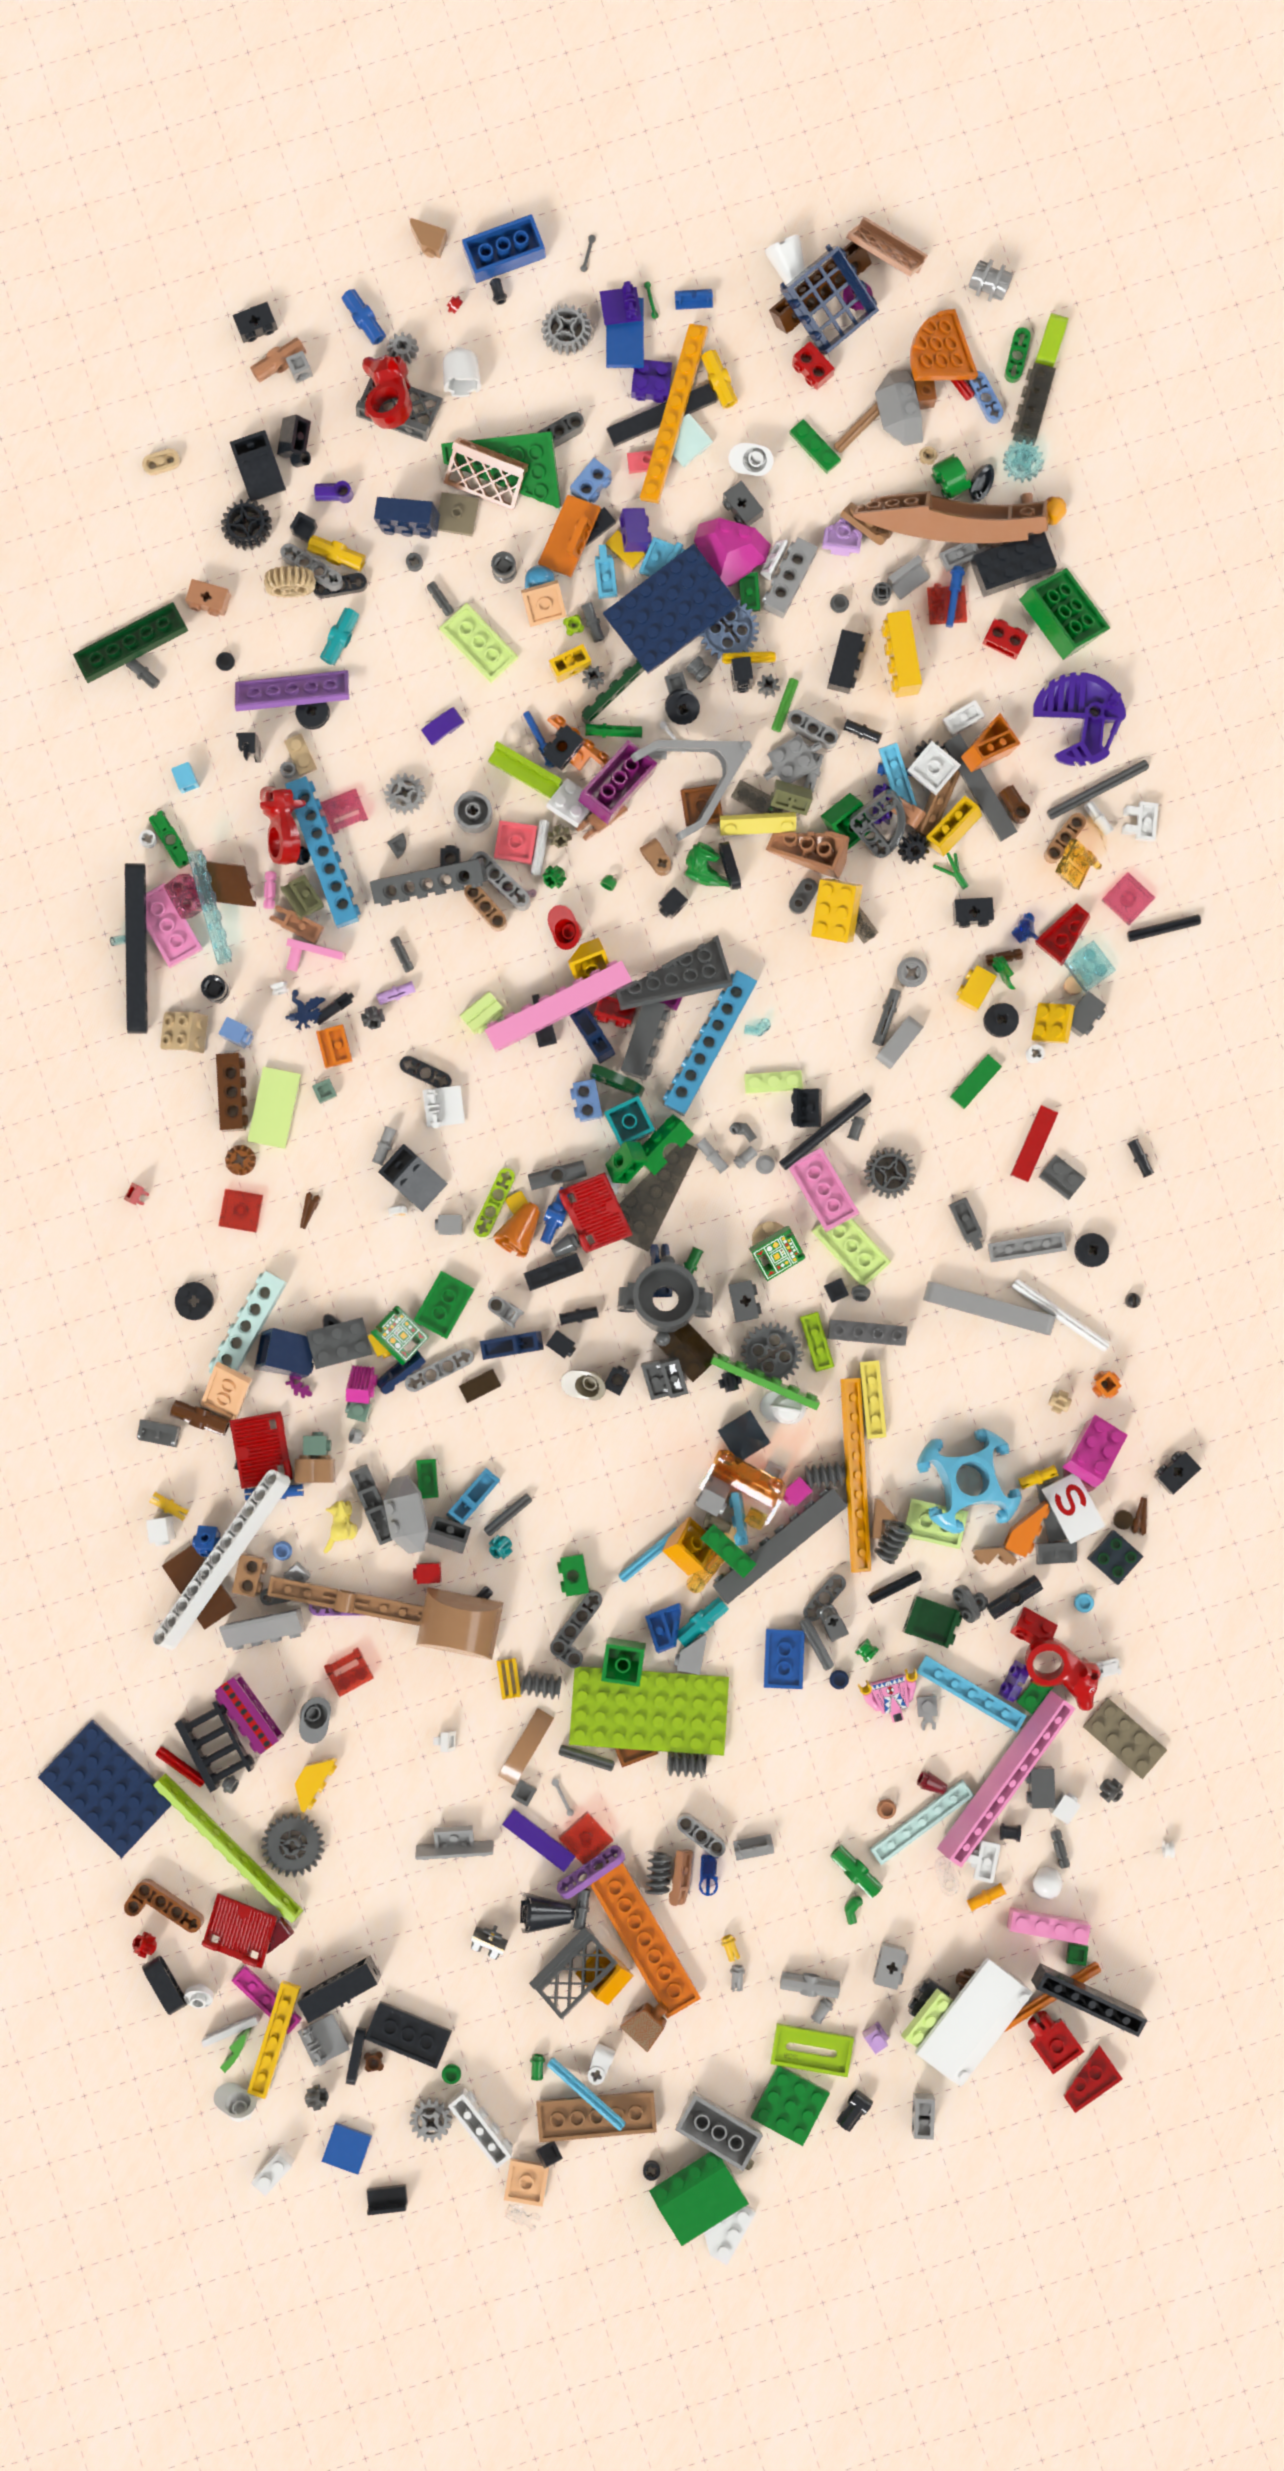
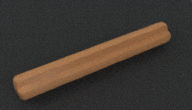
[834,402,880,453]

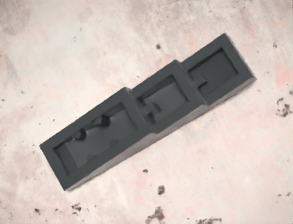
[349,1464,392,1545]

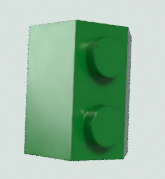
[821,793,871,850]
[601,1637,646,1687]

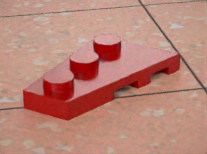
[1035,903,1091,966]
[1063,2045,1123,2113]

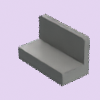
[887,555,930,600]

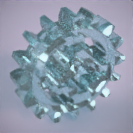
[1002,440,1044,483]

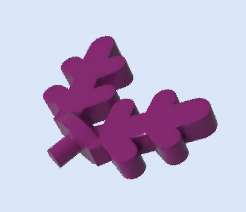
[285,1376,313,1399]

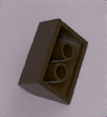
[653,1323,718,1383]

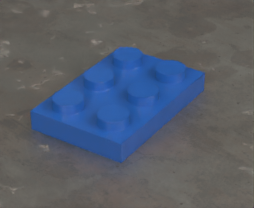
[763,1629,805,1689]

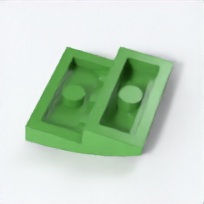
[220,2027,252,2073]

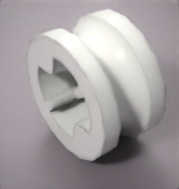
[139,830,157,849]
[270,982,289,996]
[1162,1840,1175,1858]

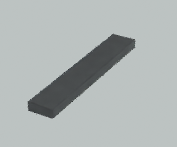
[943,733,1018,842]

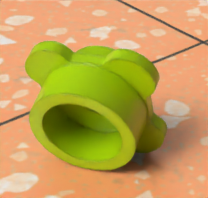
[563,615,584,636]

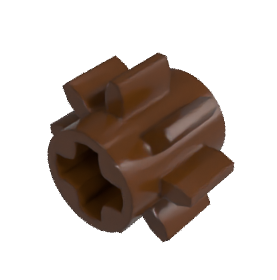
[956,1968,976,1991]

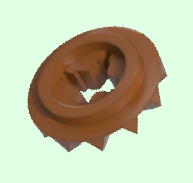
[225,1145,256,1176]

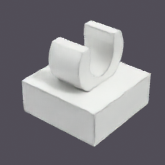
[433,1730,456,1753]

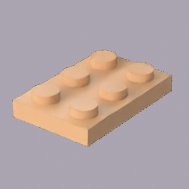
[200,1362,252,1420]

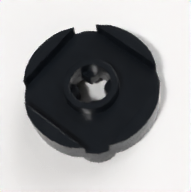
[175,1282,214,1321]

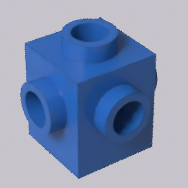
[192,1525,221,1557]

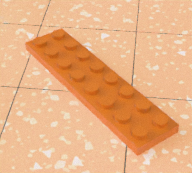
[590,1862,701,2019]

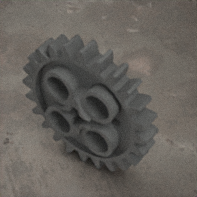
[740,1322,803,1380]

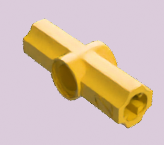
[701,350,738,409]
[307,535,366,572]

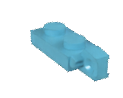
[594,544,618,599]
[729,1491,749,1546]

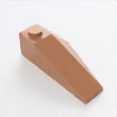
[766,831,849,879]

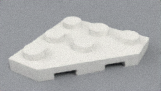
[704,2206,756,2265]

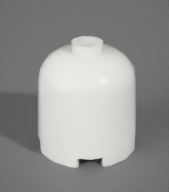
[443,347,481,397]

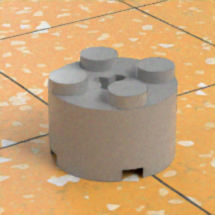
[454,791,493,834]

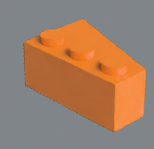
[961,713,1021,772]

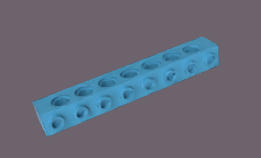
[285,776,361,929]
[663,970,757,1116]

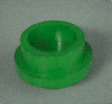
[442,2064,461,2084]

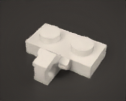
[966,1840,1001,1883]

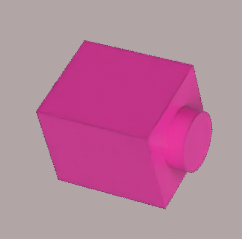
[782,1476,812,1507]

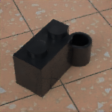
[277,414,311,468]

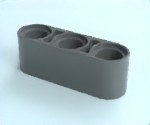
[537,412,584,449]

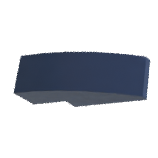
[569,1007,616,1064]
[480,1331,544,1360]

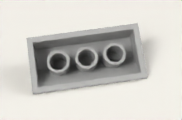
[219,1608,305,1651]
[675,2090,763,2171]

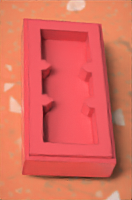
[627,450,653,474]

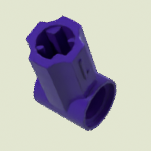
[314,480,354,503]

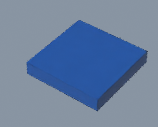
[321,2122,372,2175]

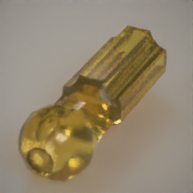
[686,1550,725,1593]

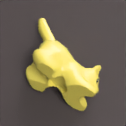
[323,1500,358,1554]

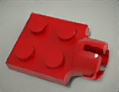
[1028,2011,1085,2075]

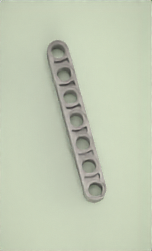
[923,1281,1056,1336]

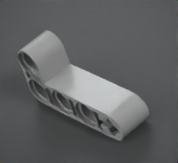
[462,851,531,911]

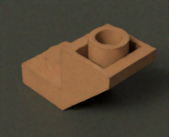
[972,1546,1018,1566]

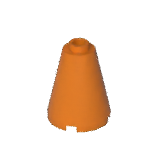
[493,1202,540,1258]

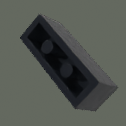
[827,629,866,694]

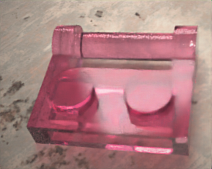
[321,788,369,834]

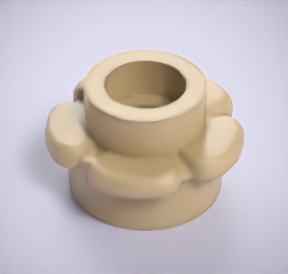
[919,446,937,465]

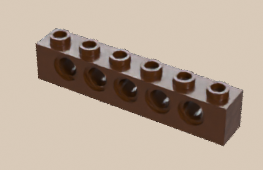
[769,242,872,334]

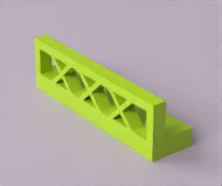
[488,741,563,799]

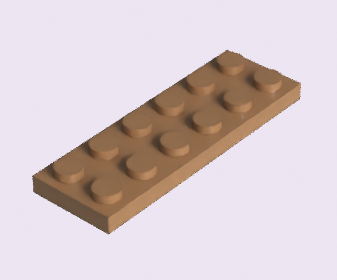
[536,2090,657,2143]

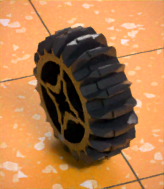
[221,499,272,551]

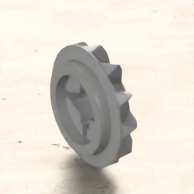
[897,957,927,987]

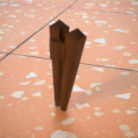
[300,1192,321,1229]
[1131,1497,1147,1536]

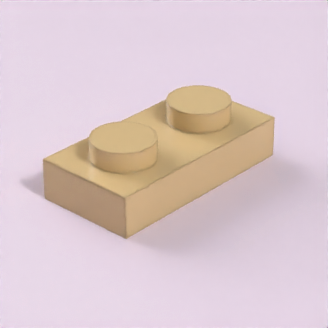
[284,734,317,777]

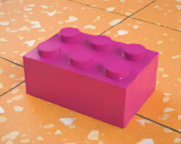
[1063,1414,1128,1488]

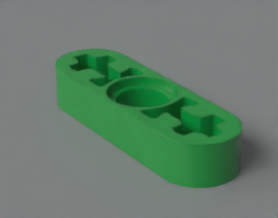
[1004,327,1031,383]

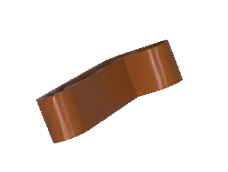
[124,1879,204,1933]

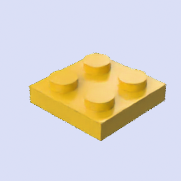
[1031,1003,1075,1044]

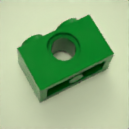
[605,1141,648,1184]
[557,1553,590,1597]

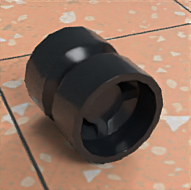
[201,974,230,1003]

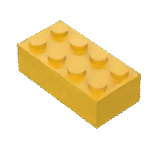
[881,610,922,698]

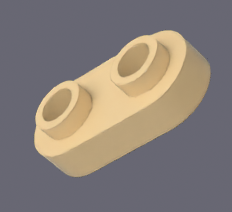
[142,449,180,475]

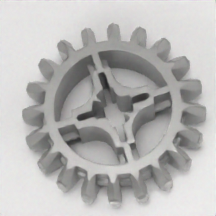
[541,303,592,357]

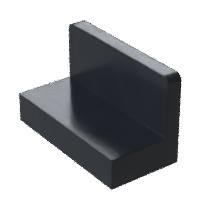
[367,2184,408,2216]

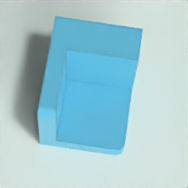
[171,762,200,794]

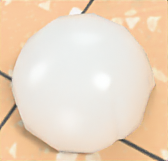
[1033,1866,1063,1900]

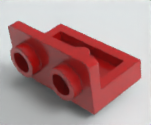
[594,996,636,1029]
[1010,1607,1058,1644]

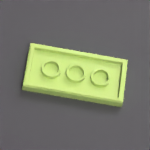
[439,602,518,683]
[247,1067,301,1149]
[812,1218,891,1286]

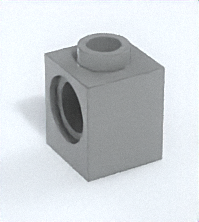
[286,351,313,384]
[435,1215,463,1235]

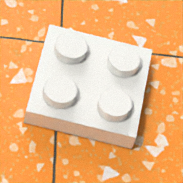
[907,741,961,795]
[546,778,590,828]

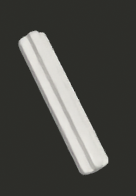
[531,820,550,876]

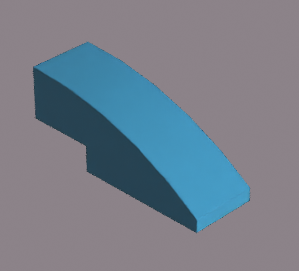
[446,1468,500,1524]

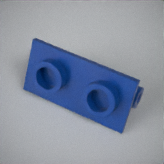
[675,289,713,310]

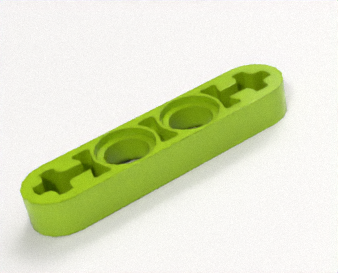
[474,1168,515,1238]

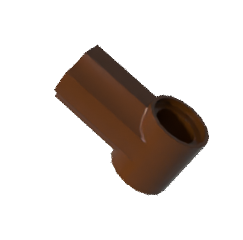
[998,785,1030,824]

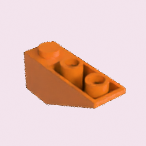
[1003,1500,1050,1558]

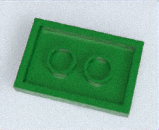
[413,1271,475,1339]

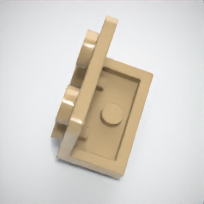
[160,1012,208,1054]

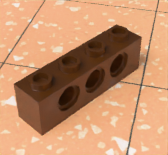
[216,1053,249,1132]

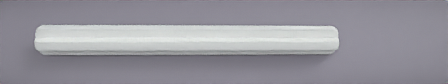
[1011,1279,1110,1351]

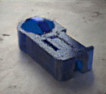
[698,1854,719,1896]

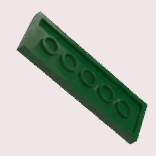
[73,602,189,683]

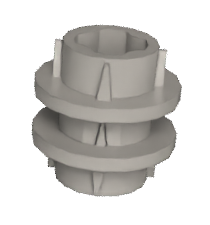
[969,259,1013,302]

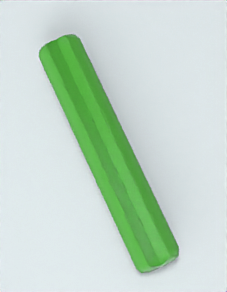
[771,678,799,732]

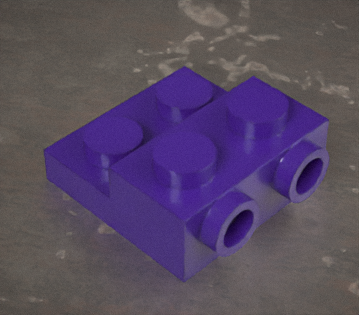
[631,360,672,403]

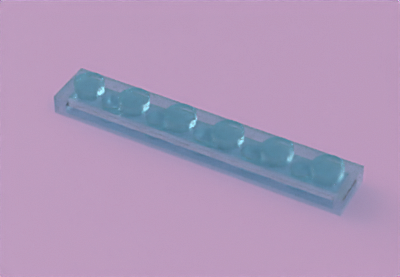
[187,850,232,965]

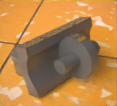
[471,1925,508,1960]

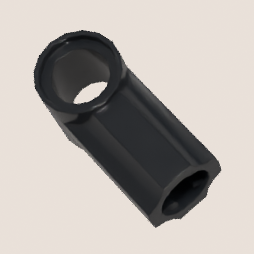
[836,2089,873,2132]

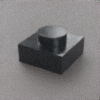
[823,1278,849,1303]
[536,2141,563,2169]

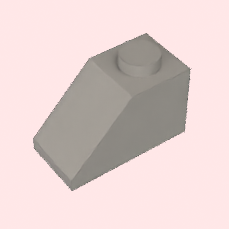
[674,1634,707,1675]

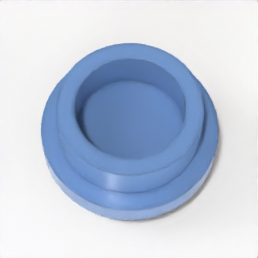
[273,1541,292,1561]

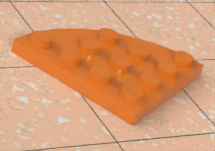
[910,309,978,381]

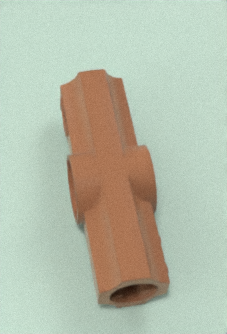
[250,338,307,383]

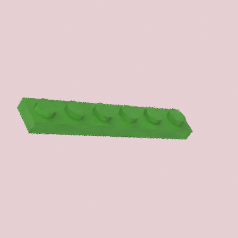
[711,1353,820,1411]

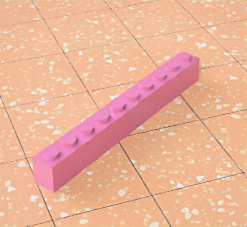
[937,1691,1076,1867]

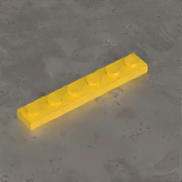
[247,1980,301,2099]

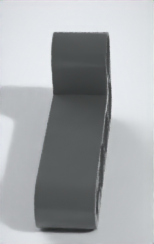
[550,1591,602,1668]

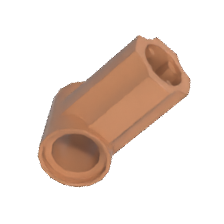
[889,796,926,829]

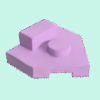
[822,518,862,557]

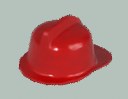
[547,905,582,950]

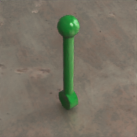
[644,281,659,319]

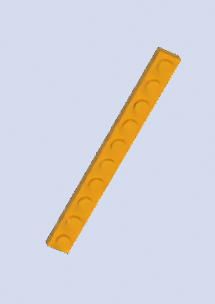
[640,323,708,504]
[840,1378,871,1573]

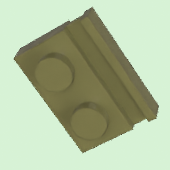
[280,874,324,920]

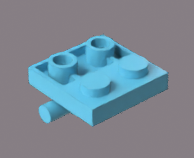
[639,536,685,577]

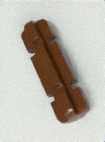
[985,948,1023,966]

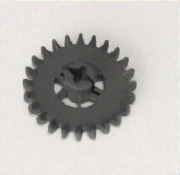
[261,1812,325,1878]

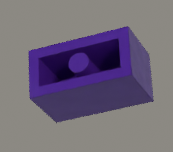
[619,508,652,552]

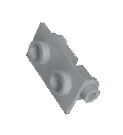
[733,1834,775,1861]

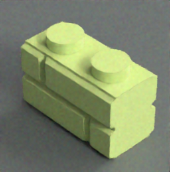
[459,991,504,1035]

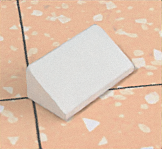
[760,539,788,581]

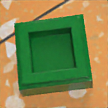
[1066,1942,1089,1966]

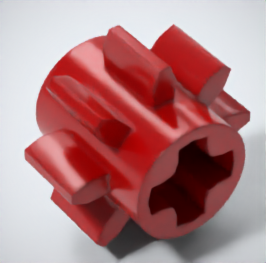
[132,1932,157,1958]

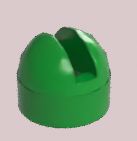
[600,875,617,891]

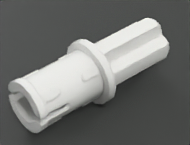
[1084,801,1115,836]

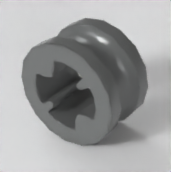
[406,552,423,572]

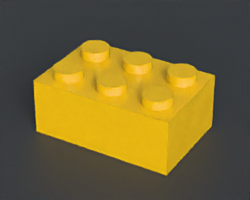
[811,878,863,943]

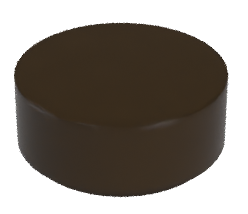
[1113,1510,1133,1530]

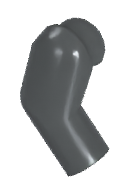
[729,1122,757,1143]

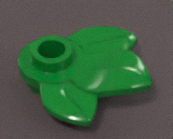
[992,956,1016,990]

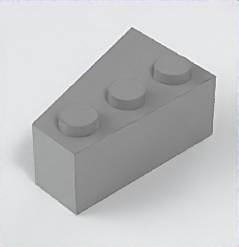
[695,1470,733,1517]

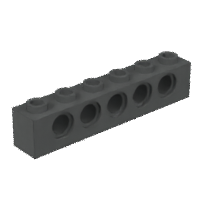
[369,857,488,906]

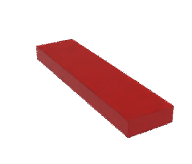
[1010,1105,1058,1183]

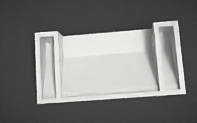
[915,1958,1033,2087]

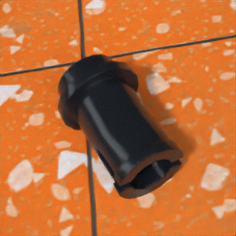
[489,278,507,305]

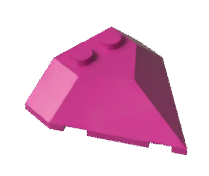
[694,518,771,587]

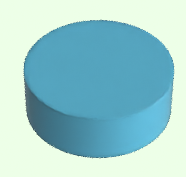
[1074,1593,1094,1613]

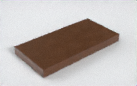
[162,1545,238,1630]

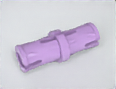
[376,981,416,1005]

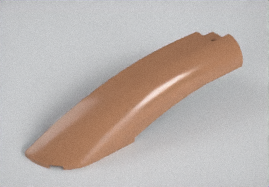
[853,491,1048,543]

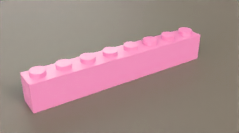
[485,960,632,1052]

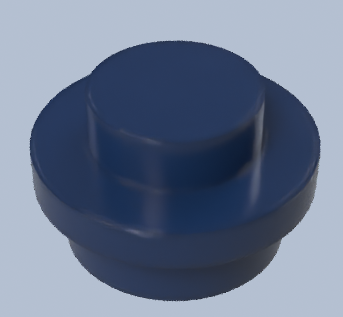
[829,1670,849,1690]

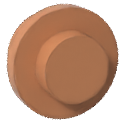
[877,1799,896,1819]

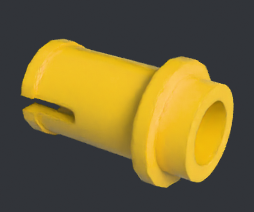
[721,1934,740,1962]

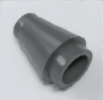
[551,1233,581,1257]

